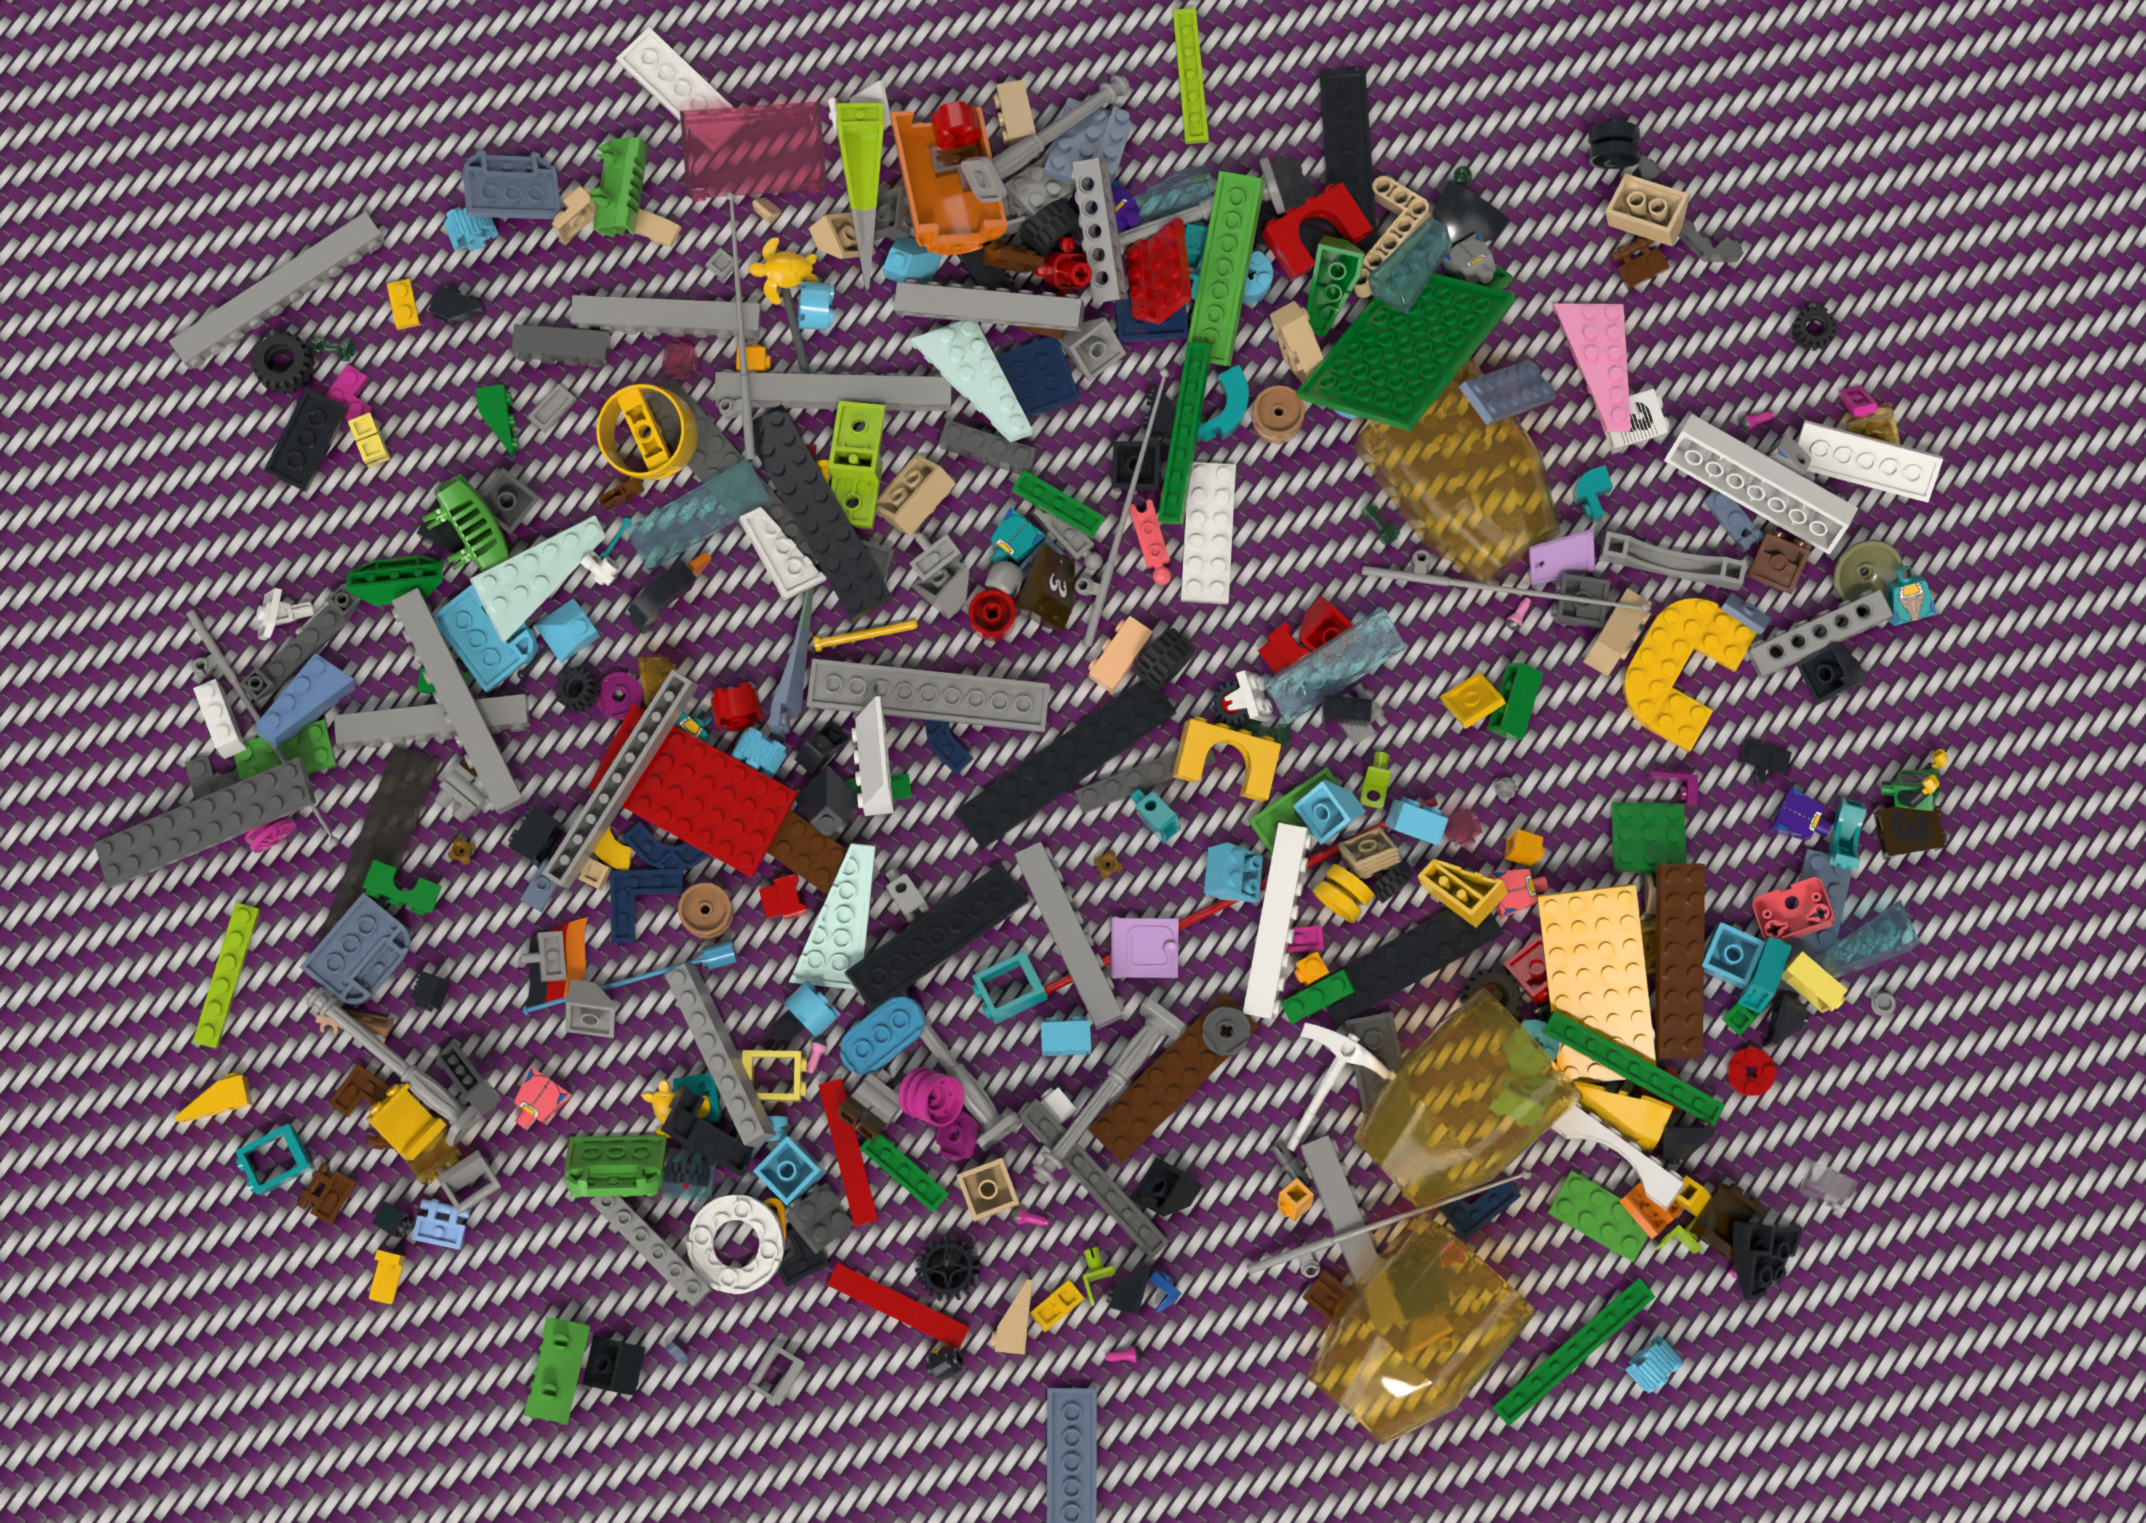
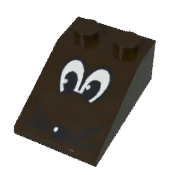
[1014,544,1075,632]

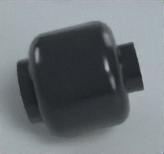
[926,1345,964,1381]

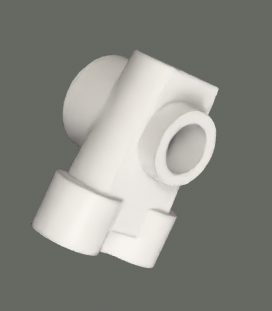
[580,551,620,586]

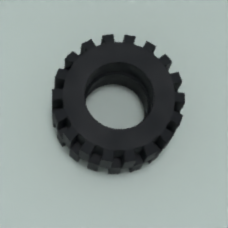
[1020,199,1080,258]
[250,330,315,395]
[1133,628,1195,691]
[1459,968,1523,1031]

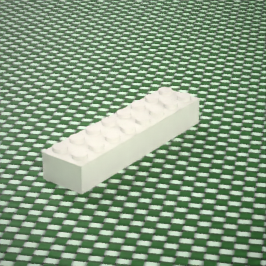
[1664,414,1858,555]

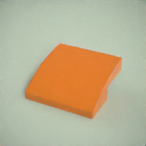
[1619,1181,1684,1239]

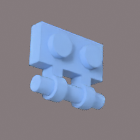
[412,1199,471,1250]

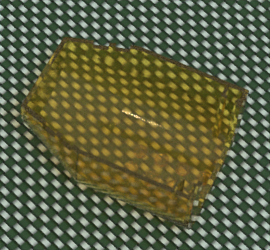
[1354,358,1561,584]
[1352,987,1583,1208]
[1307,1214,1536,1446]

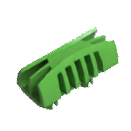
[590,137,648,237]
[422,474,510,572]
[524,1317,590,1425]

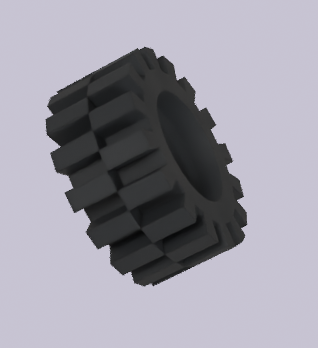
[1792,305,1838,351]
[555,666,602,712]
[1370,861,1415,904]

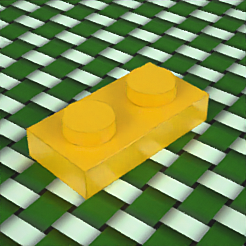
[387,279,420,330]

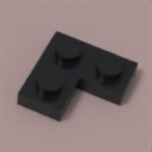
[778,1228,830,1288]

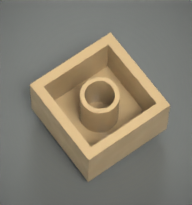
[957,1158,1020,1223]

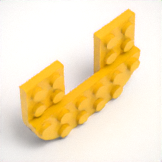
[1623,598,1757,752]

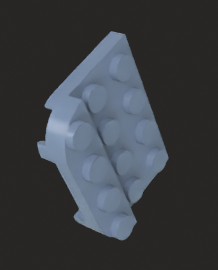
[1043,98,1131,190]
[461,150,561,219]
[300,893,411,1005]

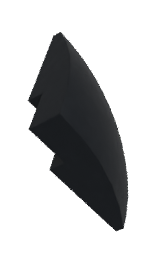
[1415,179,1509,255]
[1733,1221,1802,1300]

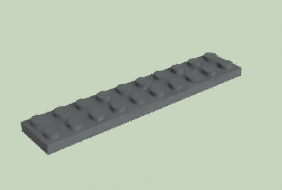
[646,377,815,561]
[94,757,317,888]

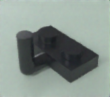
[1738,739,1792,787]

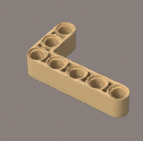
[1353,176,1433,298]

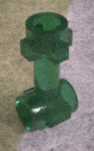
[309,337,356,362]
[1361,503,1400,546]
[1247,720,1292,747]

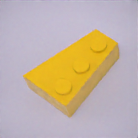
[1418,859,1508,928]

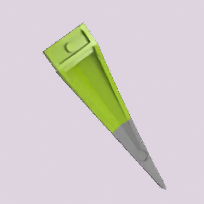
[836,102,884,291]

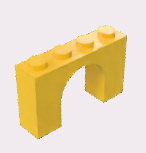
[1172,717,1281,802]

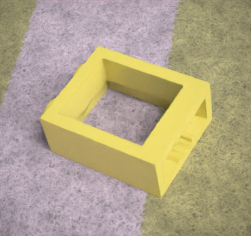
[1781,951,1847,1013]
[742,1050,807,1102]

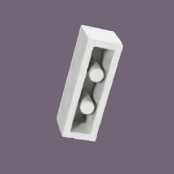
[193,679,247,759]

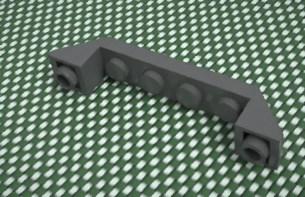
[1638,155,1744,263]
[240,584,360,701]

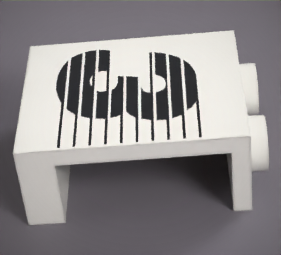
[1599,389,1670,454]

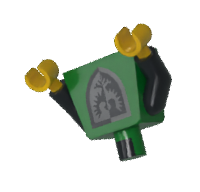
[1881,749,1948,811]

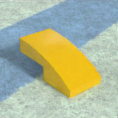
[1029,1280,1085,1332]

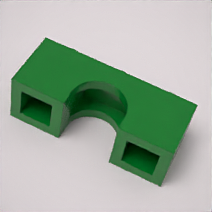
[361,860,442,916]

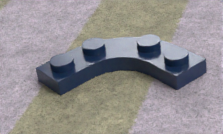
[925,720,974,776]
[622,822,710,870]

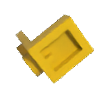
[369,1250,406,1304]

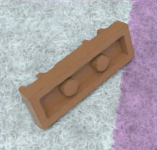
[316,1009,394,1043]

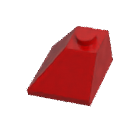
[1298,596,1362,668]

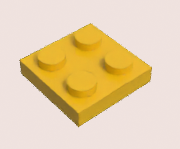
[1440,672,1506,729]

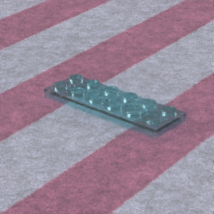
[625,459,771,571]
[1263,607,1406,724]

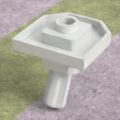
[256,588,314,640]

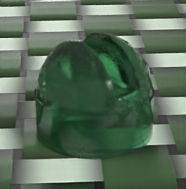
[1453,166,1472,186]

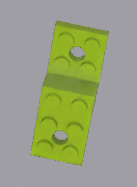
[828,401,886,529]

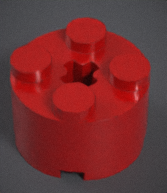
[930,101,982,151]
[968,589,1016,642]
[710,683,763,732]

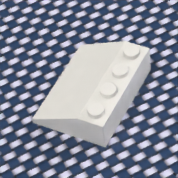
[852,696,894,816]

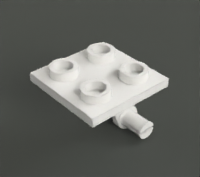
[828,80,891,132]

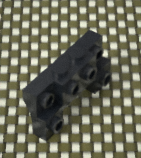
[660,1086,755,1177]

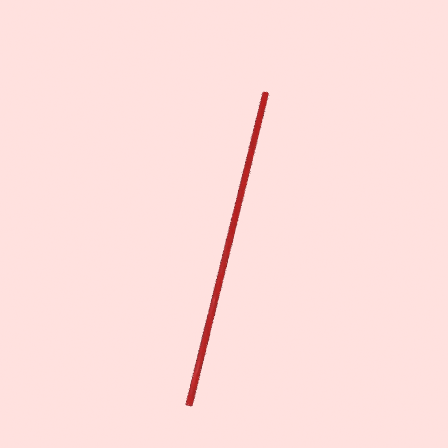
[1043,796,1438,995]

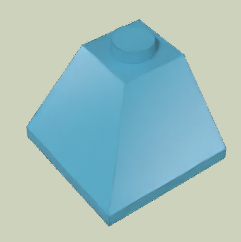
[883,236,942,285]
[534,598,600,663]
[1293,780,1366,845]

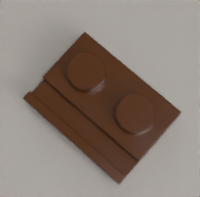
[1302,1270,1363,1329]

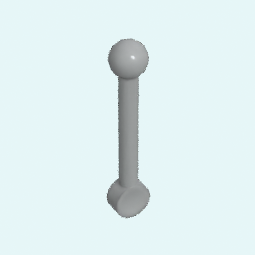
[295,598,330,635]

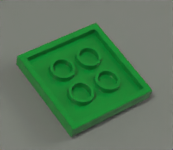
[1611,802,1687,873]

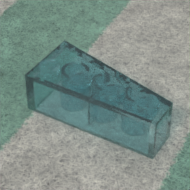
[1367,217,1452,314]
[1817,900,1921,979]

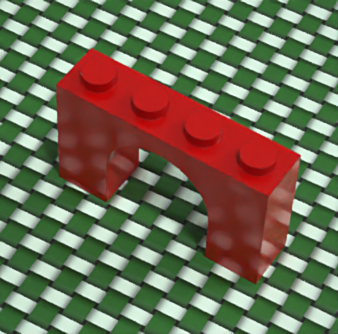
[1261,182,1373,282]

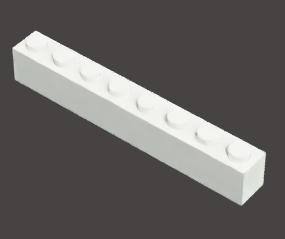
[1243,823,1312,1020]

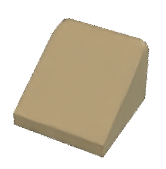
[752,198,782,224]

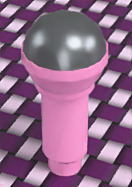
[1506,597,1531,631]
[806,1037,827,1074]

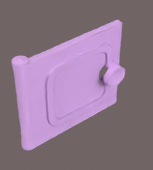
[1529,529,1595,587]
[1111,916,1179,979]

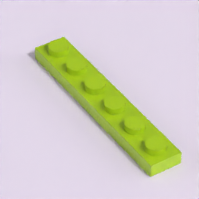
[1173,8,1209,144]
[193,903,260,1049]

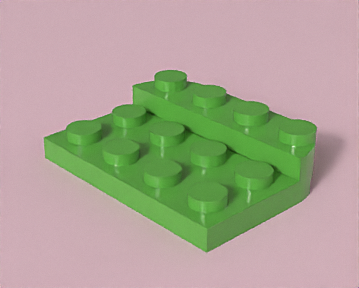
[564,1135,668,1198]

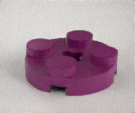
[595,672,644,720]
[936,1111,981,1161]

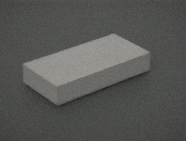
[527,383,577,434]

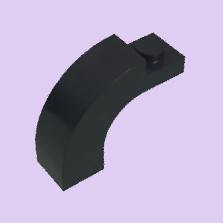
[628,561,697,635]

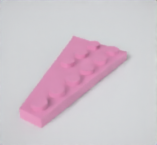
[1552,303,1631,432]

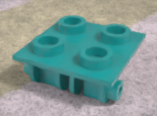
[673,1073,722,1123]

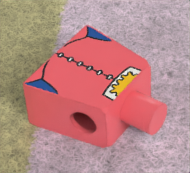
[1488,869,1548,920]
[514,1067,572,1129]

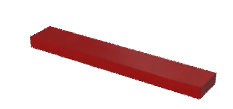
[818,1078,878,1227]
[827,1263,970,1349]

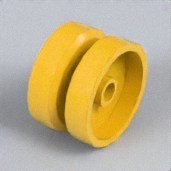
[1312,864,1375,923]

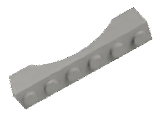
[1599,531,1747,591]

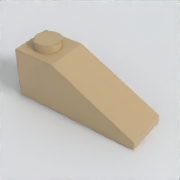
[991,1279,1032,1355]

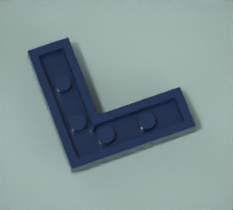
[610,869,684,944]
[1418,1168,1522,1241]

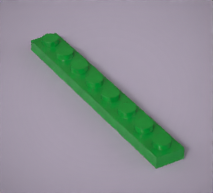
[1158,342,1213,525]
[1542,1011,1725,1126]
[1492,1278,1656,1426]

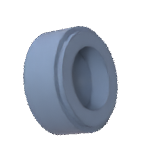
[665,1342,688,1365]

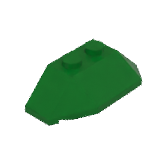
[346,555,443,606]

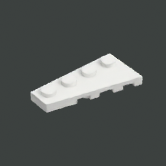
[739,507,826,600]

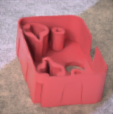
[1752,877,1836,942]

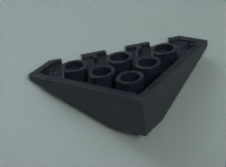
[1254,156,1343,258]

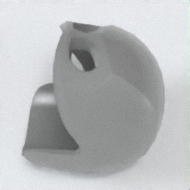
[985,561,1024,599]

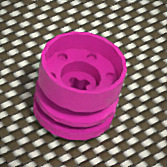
[245,815,296,853]
[898,1067,964,1126]

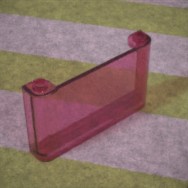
[680,102,827,202]

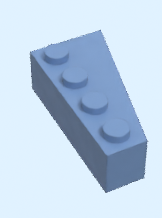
[256,653,356,748]

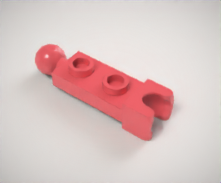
[1129,499,1171,585]

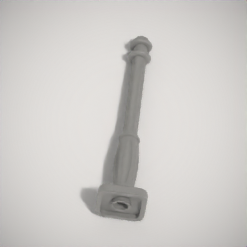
[961,75,1129,203]
[1098,157,1286,258]
[305,986,483,1148]
[896,991,1023,1151]
[1033,997,1185,1184]

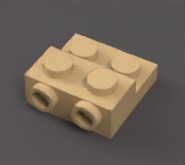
[552,186,597,245]

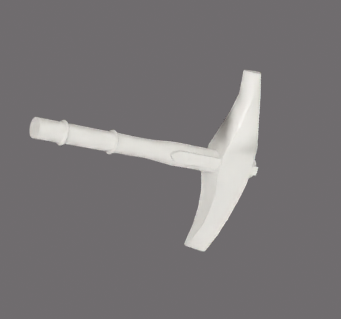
[1286,1023,1392,1151]

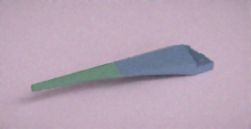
[769,558,817,741]

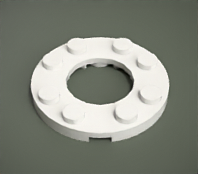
[687,1195,785,1294]

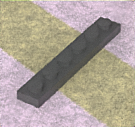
[1074,748,1216,814]

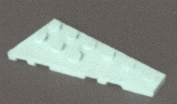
[910,321,1033,443]
[470,516,606,643]
[789,843,876,990]

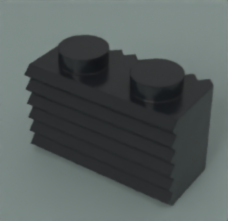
[1321,695,1373,727]
[410,971,450,1012]

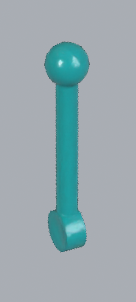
[600,518,632,560]

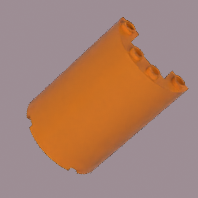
[890,106,1008,255]

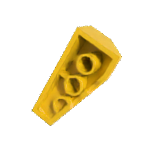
[1567,1081,1673,1153]

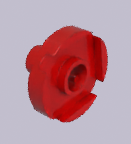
[1726,1047,1777,1097]

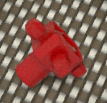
[1034,237,1092,298]

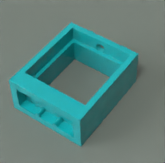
[1737,936,1792,1013]
[972,951,1048,1025]
[235,1124,314,1196]

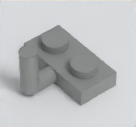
[909,533,962,582]
[517,931,567,982]

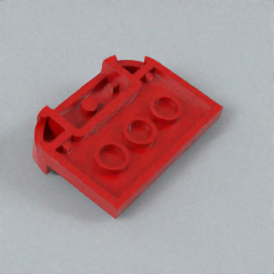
[1126,217,1192,324]

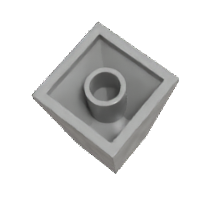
[1058,318,1126,382]
[912,559,969,618]
[566,979,615,1038]

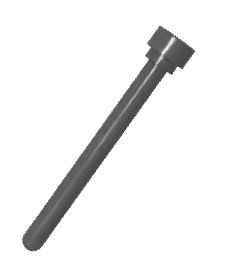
[781,288,811,374]

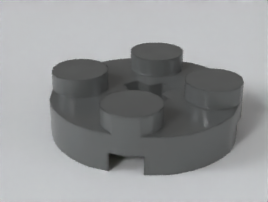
[1202,1007,1250,1056]

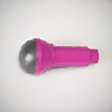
[1739,411,1774,431]
[1012,1207,1049,1226]

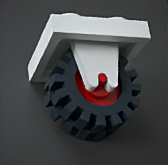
[1211,670,1273,726]

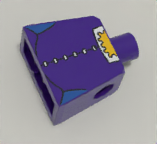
[1091,179,1140,233]
[1769,786,1832,841]

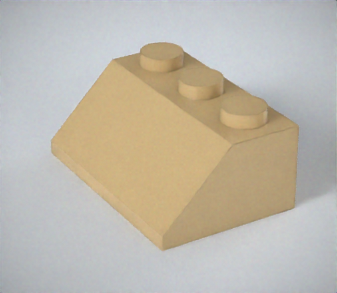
[1605,173,1690,247]
[876,454,956,536]

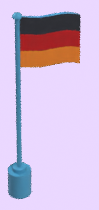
[522,917,738,1015]

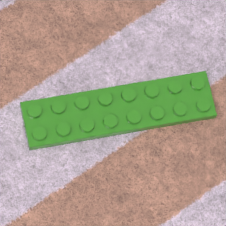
[1185,171,1266,366]

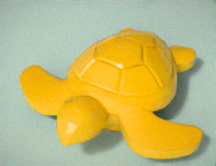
[748,238,818,305]
[642,1079,710,1138]

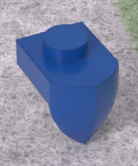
[1149,1271,1182,1312]

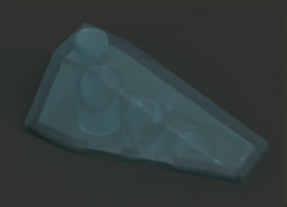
[1126,165,1215,227]

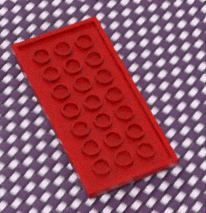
[587,704,799,878]

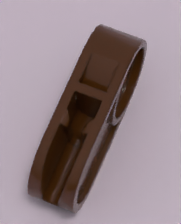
[598,478,645,511]

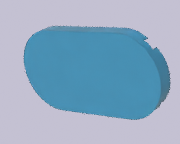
[840,996,926,1074]

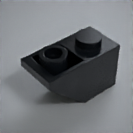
[428,285,486,326]
[1143,385,1177,439]
[794,722,849,775]
[372,1201,414,1238]

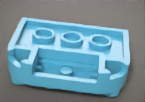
[433,585,538,693]

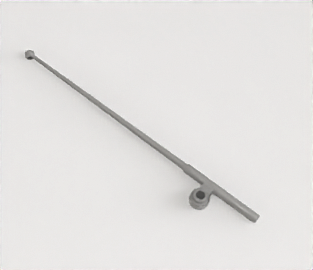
[719,192,755,459]
[1075,368,1169,647]
[1362,549,1651,613]
[186,610,338,847]
[1247,1169,1532,1278]

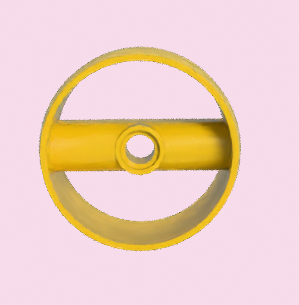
[597,384,698,481]

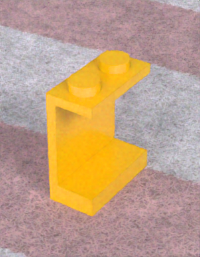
[366,1083,446,1160]

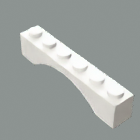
[1546,1097,1684,1211]

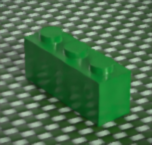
[1487,663,1543,740]

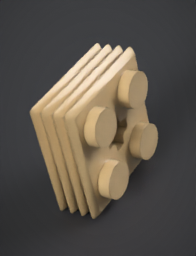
[1338,827,1401,879]

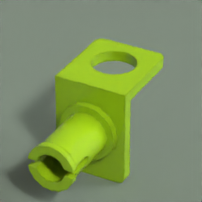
[1360,752,1392,809]
[1655,1216,1703,1254]
[1082,1247,1116,1306]

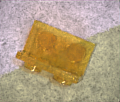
[405,1130,462,1185]

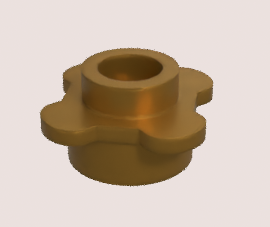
[448,837,476,865]
[1094,850,1122,879]

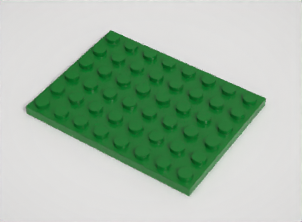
[1295,265,1516,431]

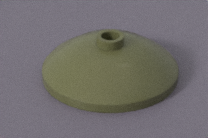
[1833,540,1903,610]

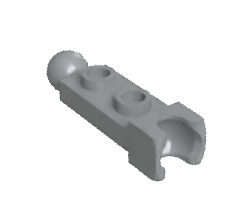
[1033,509,1103,570]

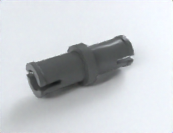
[1270,1140,1310,1184]

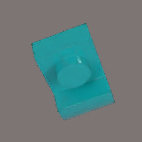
[1573,465,1613,523]

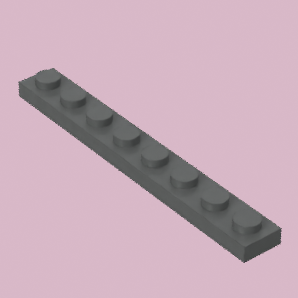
[1018,1099,1169,1259]

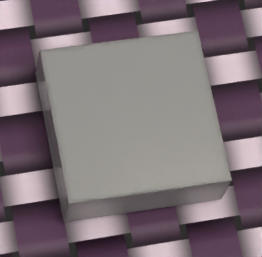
[705,247,734,281]

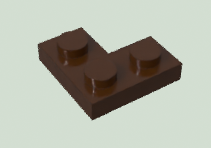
[930,144,979,193]
[328,1063,391,1118]

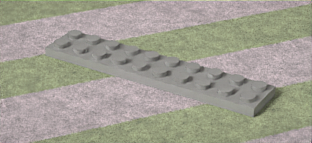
[807,659,1050,732]

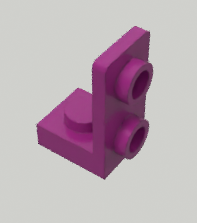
[1647,768,1698,807]

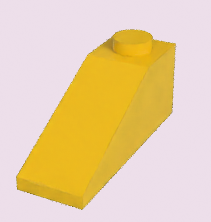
[175,1072,253,1123]

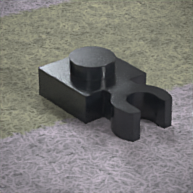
[762,1010,806,1051]

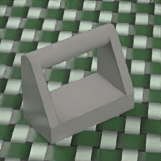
[437,1150,502,1214]
[747,1343,806,1406]

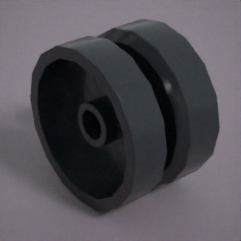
[1588,121,1640,169]

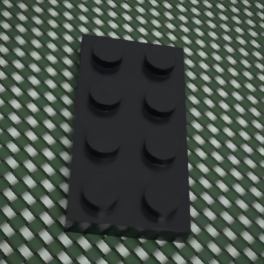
[263,387,349,493]

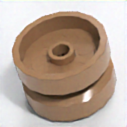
[1252,385,1305,444]
[678,883,734,939]

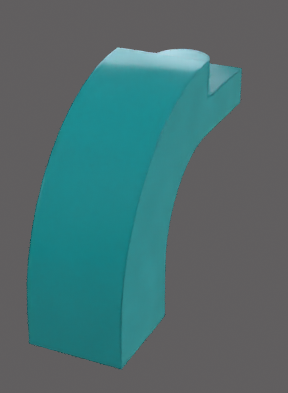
[1185,223,1209,299]
[1197,365,1249,443]
[1828,797,1867,870]

